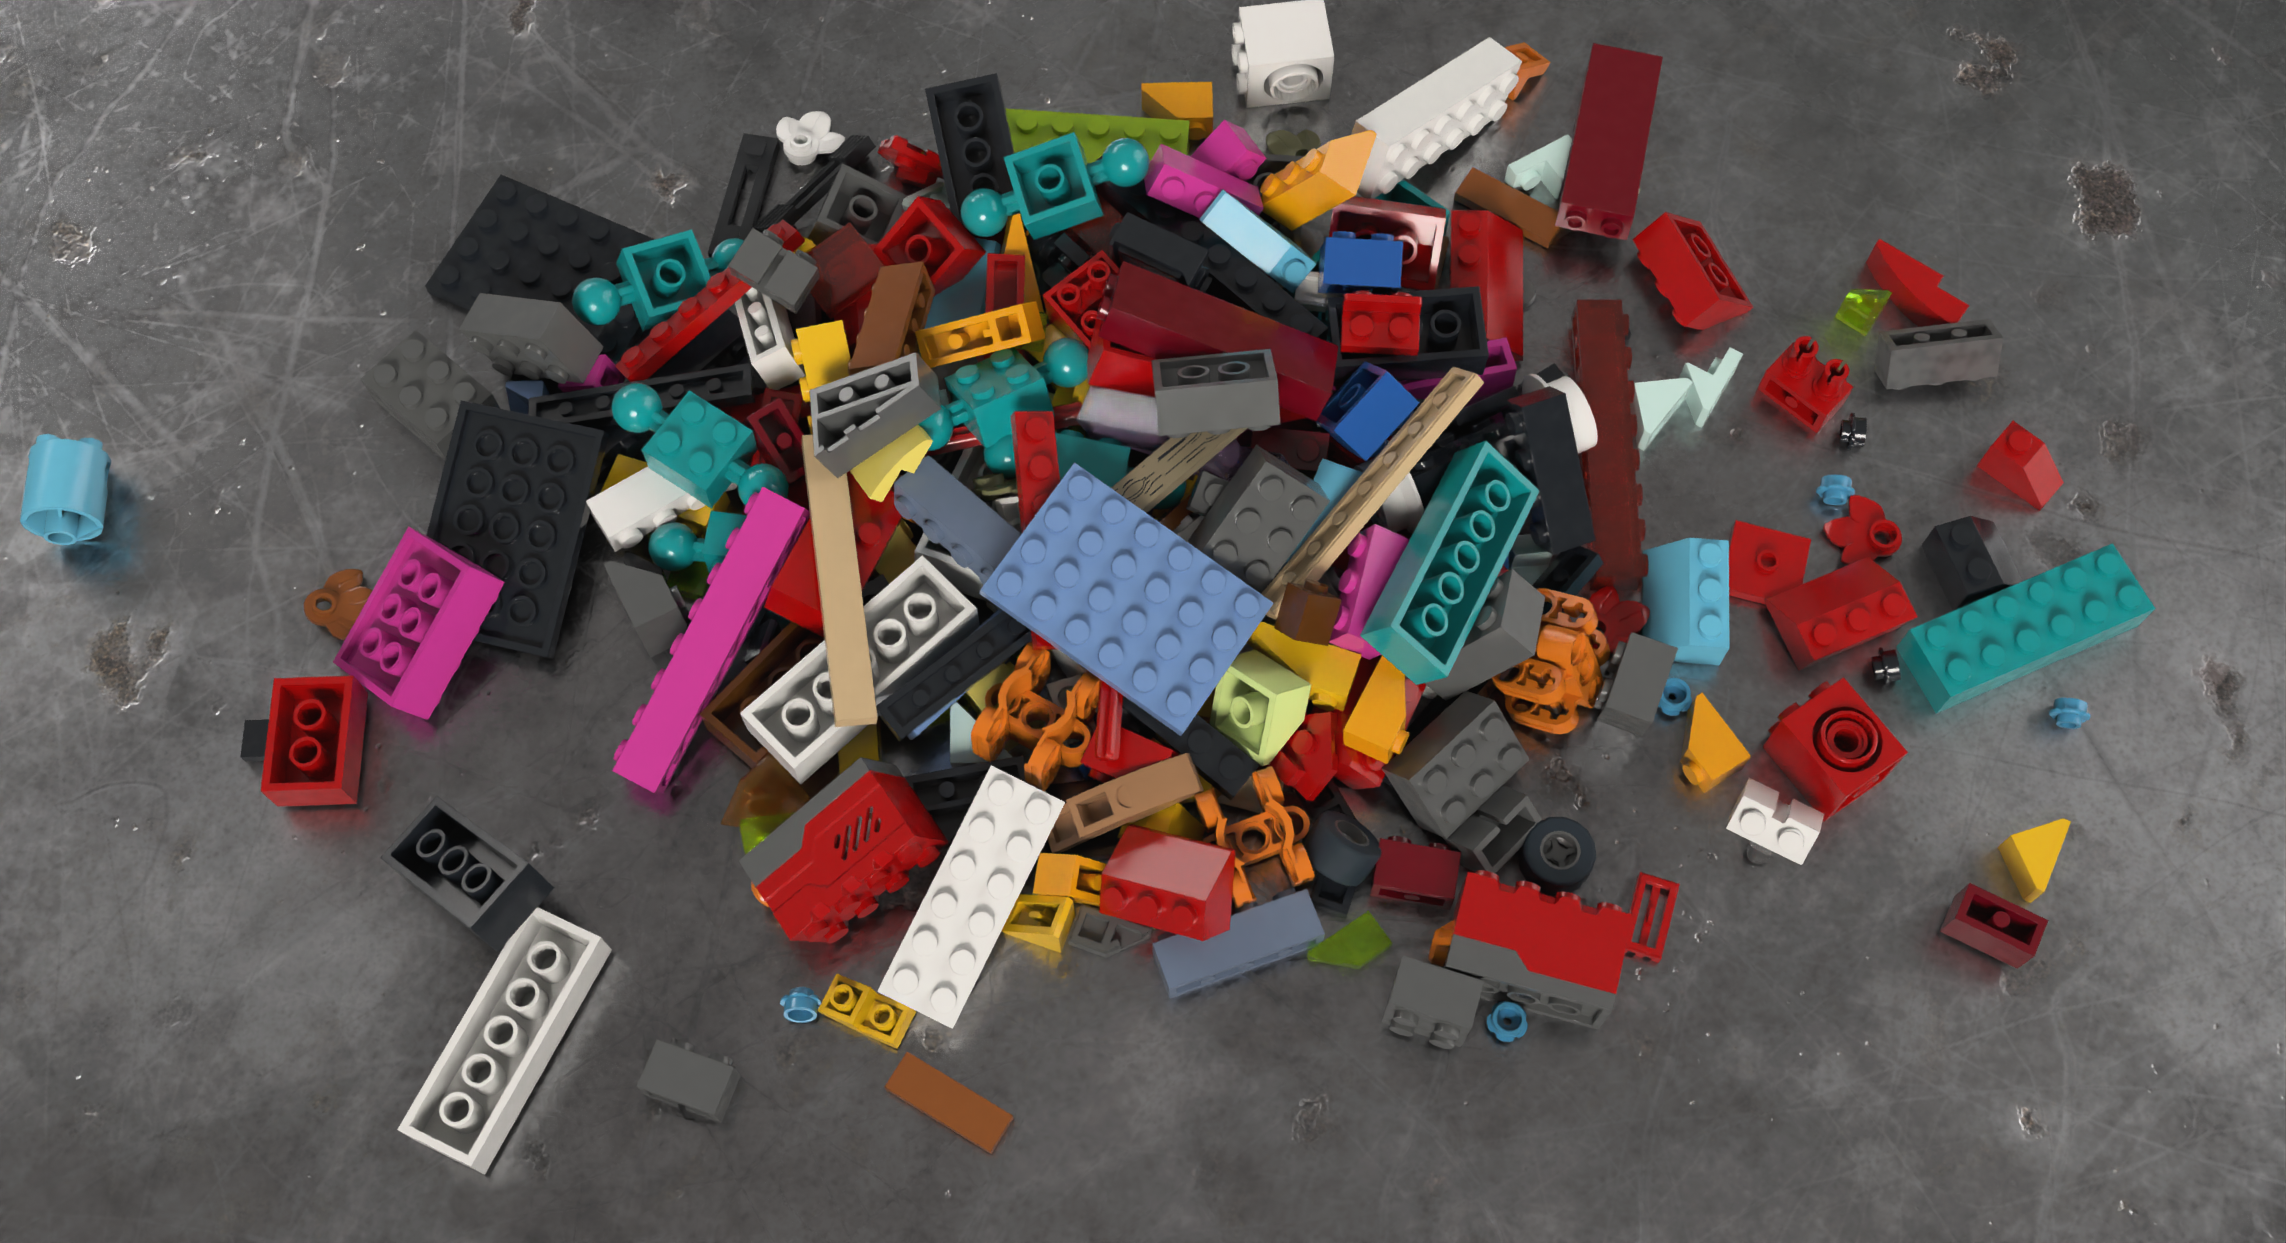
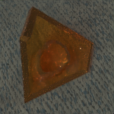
[720,752,811,832]

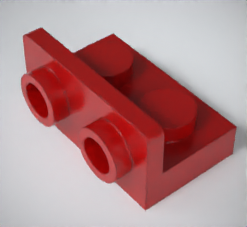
[1340,290,1422,356]

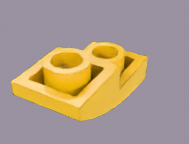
[818,974,916,1049]

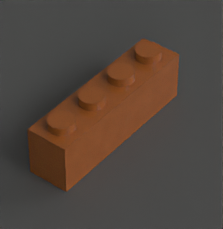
[848,261,935,376]

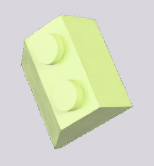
[1209,649,1311,766]

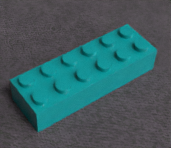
[1360,441,1539,685]
[1896,543,2156,714]

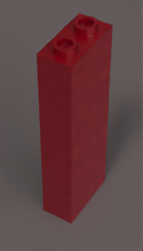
[1555,43,1663,240]
[1096,261,1338,421]

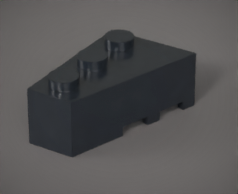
[904,755,1027,852]

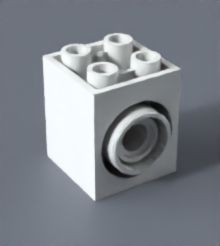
[1231,0,1334,108]

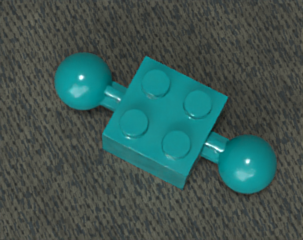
[961,132,1150,240]
[572,229,744,331]
[918,338,1089,451]
[612,383,789,509]
[984,430,1186,510]
[648,511,747,573]

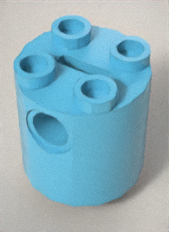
[20,434,111,545]

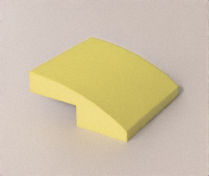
[850,425,933,502]

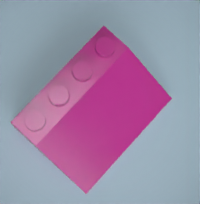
[333,526,505,720]

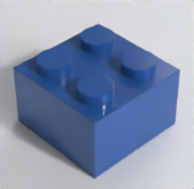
[1318,231,1403,294]
[1316,361,1420,461]

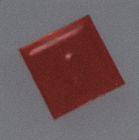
[807,222,884,319]

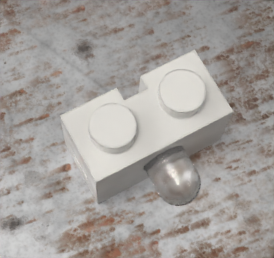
[1726,778,1824,865]

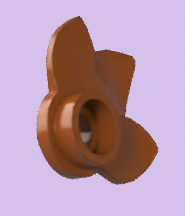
[304,569,373,641]

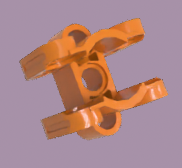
[1491,588,1610,734]
[971,641,1100,791]
[1194,766,1315,908]

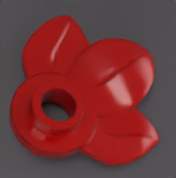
[1823,495,1902,565]
[1583,586,1650,654]

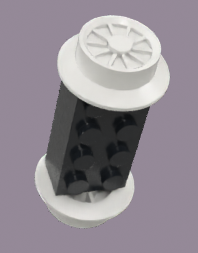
[1354,374,1598,534]

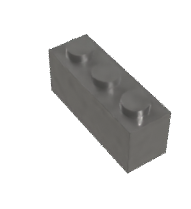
[1874,319,2003,390]

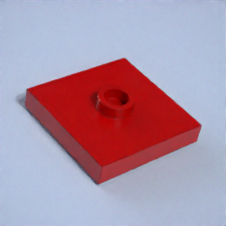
[1729,520,1811,605]

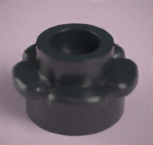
[1839,413,1867,450]
[1871,647,1901,685]

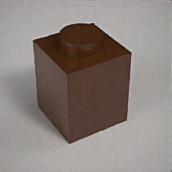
[1274,579,1342,646]

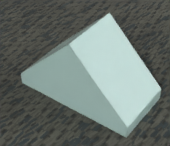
[1628,378,1693,451]
[950,702,1012,768]

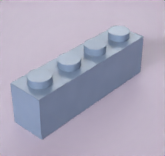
[894,455,1021,586]
[1152,888,1325,999]

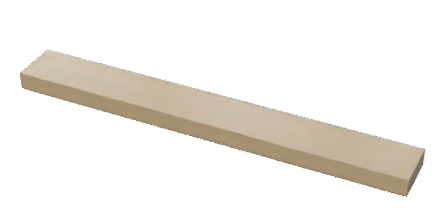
[1261,367,1484,620]
[802,435,877,727]

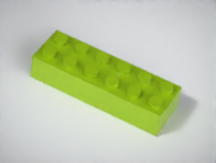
[1006,108,1190,164]

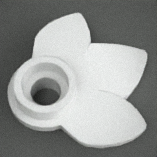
[776,111,845,166]

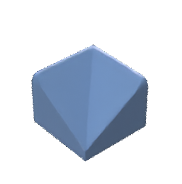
[505,380,550,414]

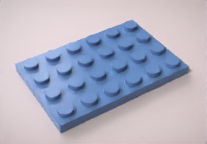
[979,462,1274,736]

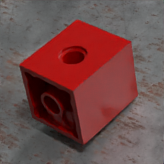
[1042,250,1119,349]
[1763,677,1908,822]

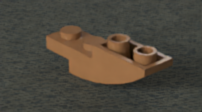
[1047,753,1204,854]

